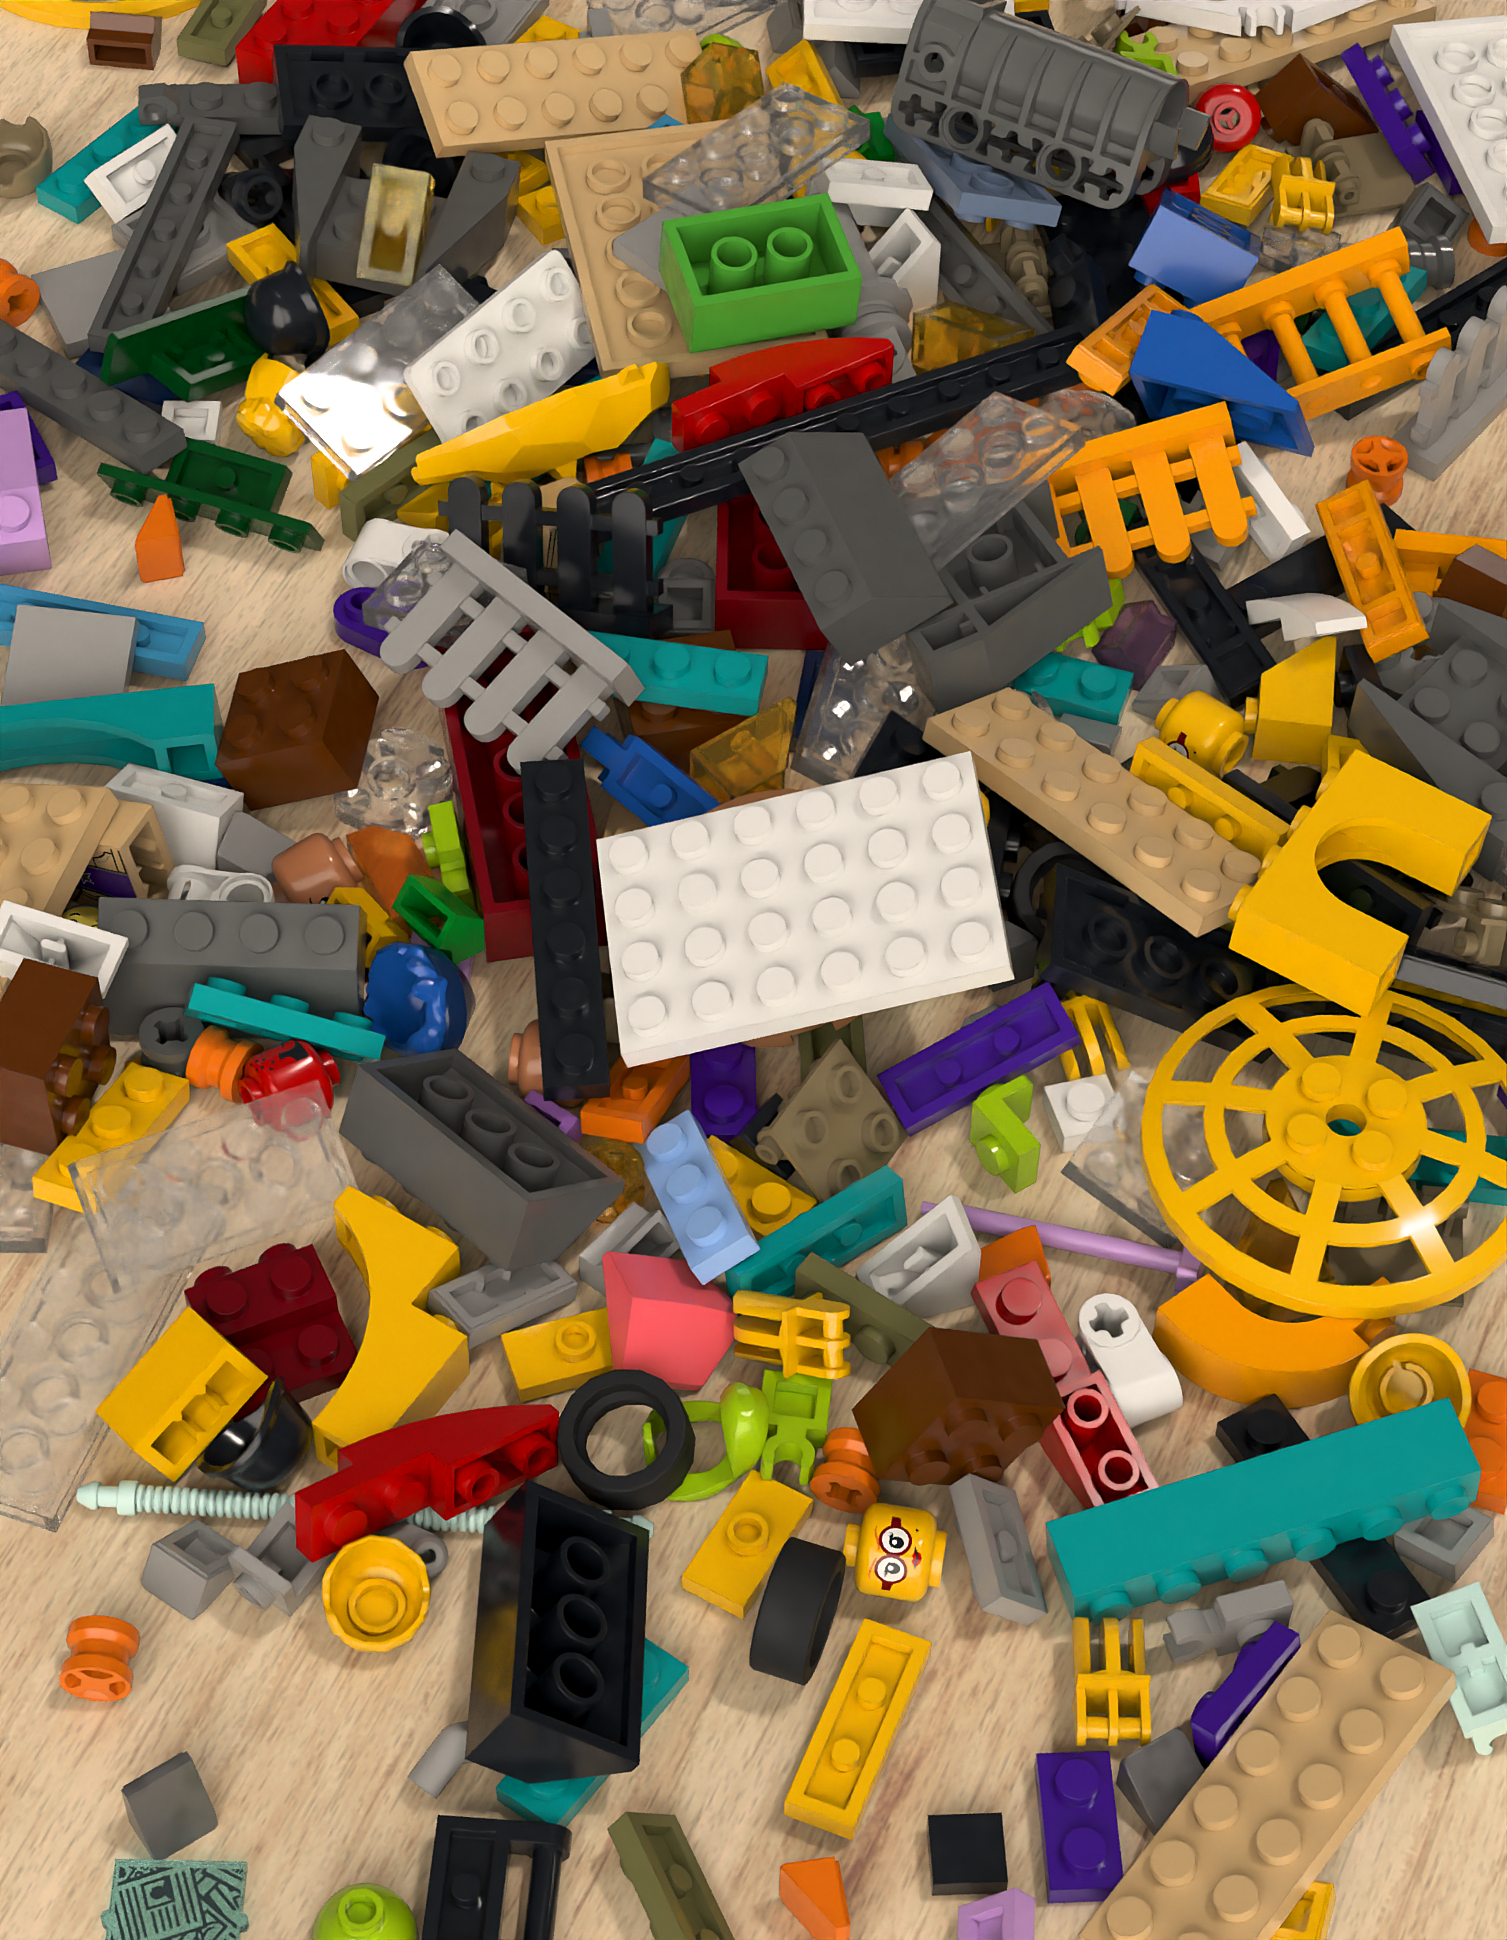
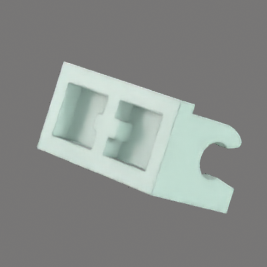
[1411,1581,1507,1755]

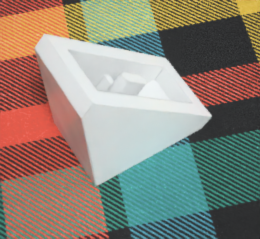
[868,208,941,313]
[0,900,129,999]
[856,1194,981,1318]

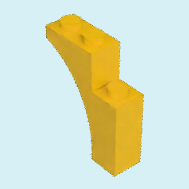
[311,1185,470,1471]

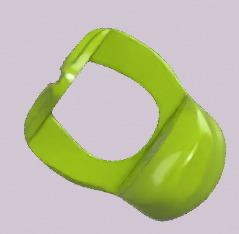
[642,1382,769,1502]

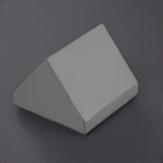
[817,41,860,98]

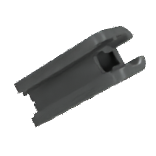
[891,0,1211,209]

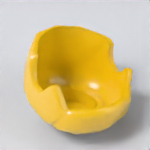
[322,1535,431,1653]

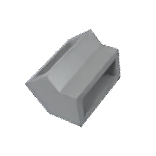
[579,1202,680,1297]

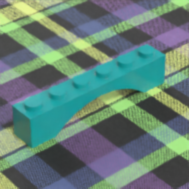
[0,683,224,781]

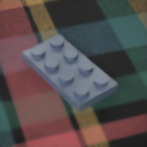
[883,113,1062,230]

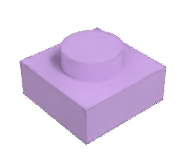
[957,1888,1035,1940]

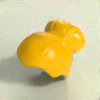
[235,353,330,457]

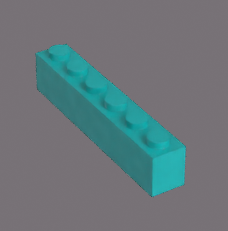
[1046,1397,1482,1625]

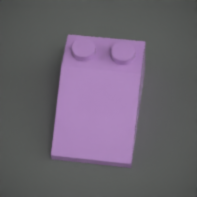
[0,407,52,576]

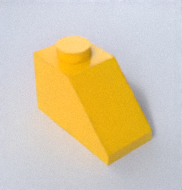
[1243,636,1337,766]

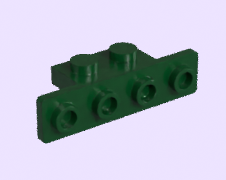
[100,285,273,403]
[97,437,325,553]

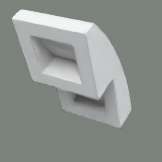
[1246,593,1368,642]

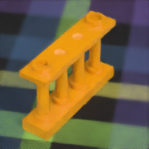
[1187,226,1452,444]

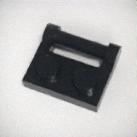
[421,1815,572,1940]

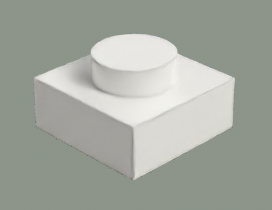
[161,400,223,457]
[1042,1073,1127,1153]

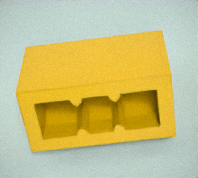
[94,1306,268,1483]

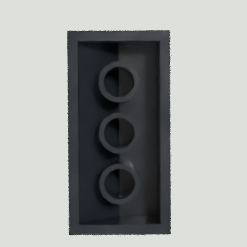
[465,1479,650,1784]

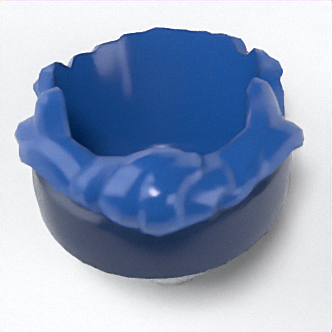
[362,942,476,1057]

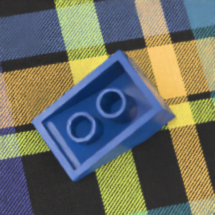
[1128,186,1261,309]
[1129,309,1315,457]

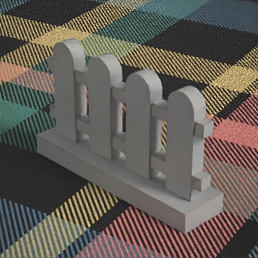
[1392,286,1507,482]
[380,529,645,775]

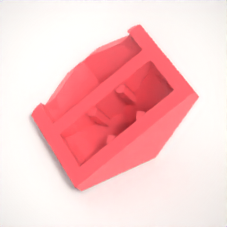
[602,1251,737,1391]

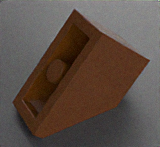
[1254,53,1379,146]

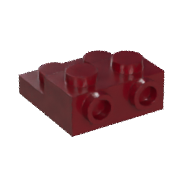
[184,1243,358,1422]

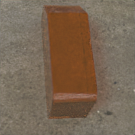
[346,825,444,939]

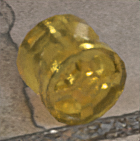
[585,1139,645,1224]

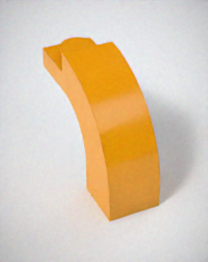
[1152,1273,1397,1408]

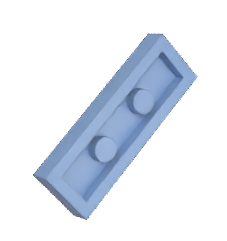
[633,1109,760,1285]

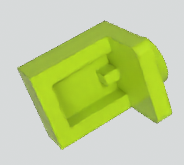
[969,1075,1041,1194]

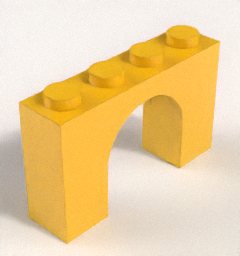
[1228,749,1492,1018]

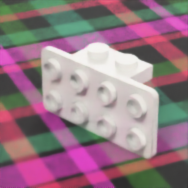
[403,250,595,443]

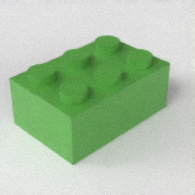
[658,193,862,354]

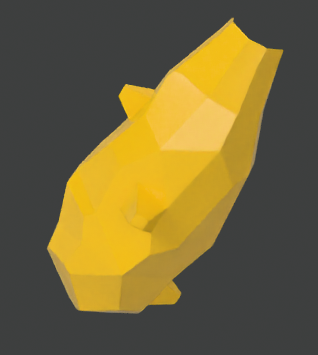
[411,361,670,486]

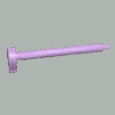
[920,1201,1205,1296]

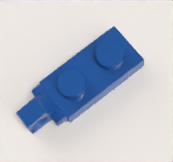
[579,726,723,827]

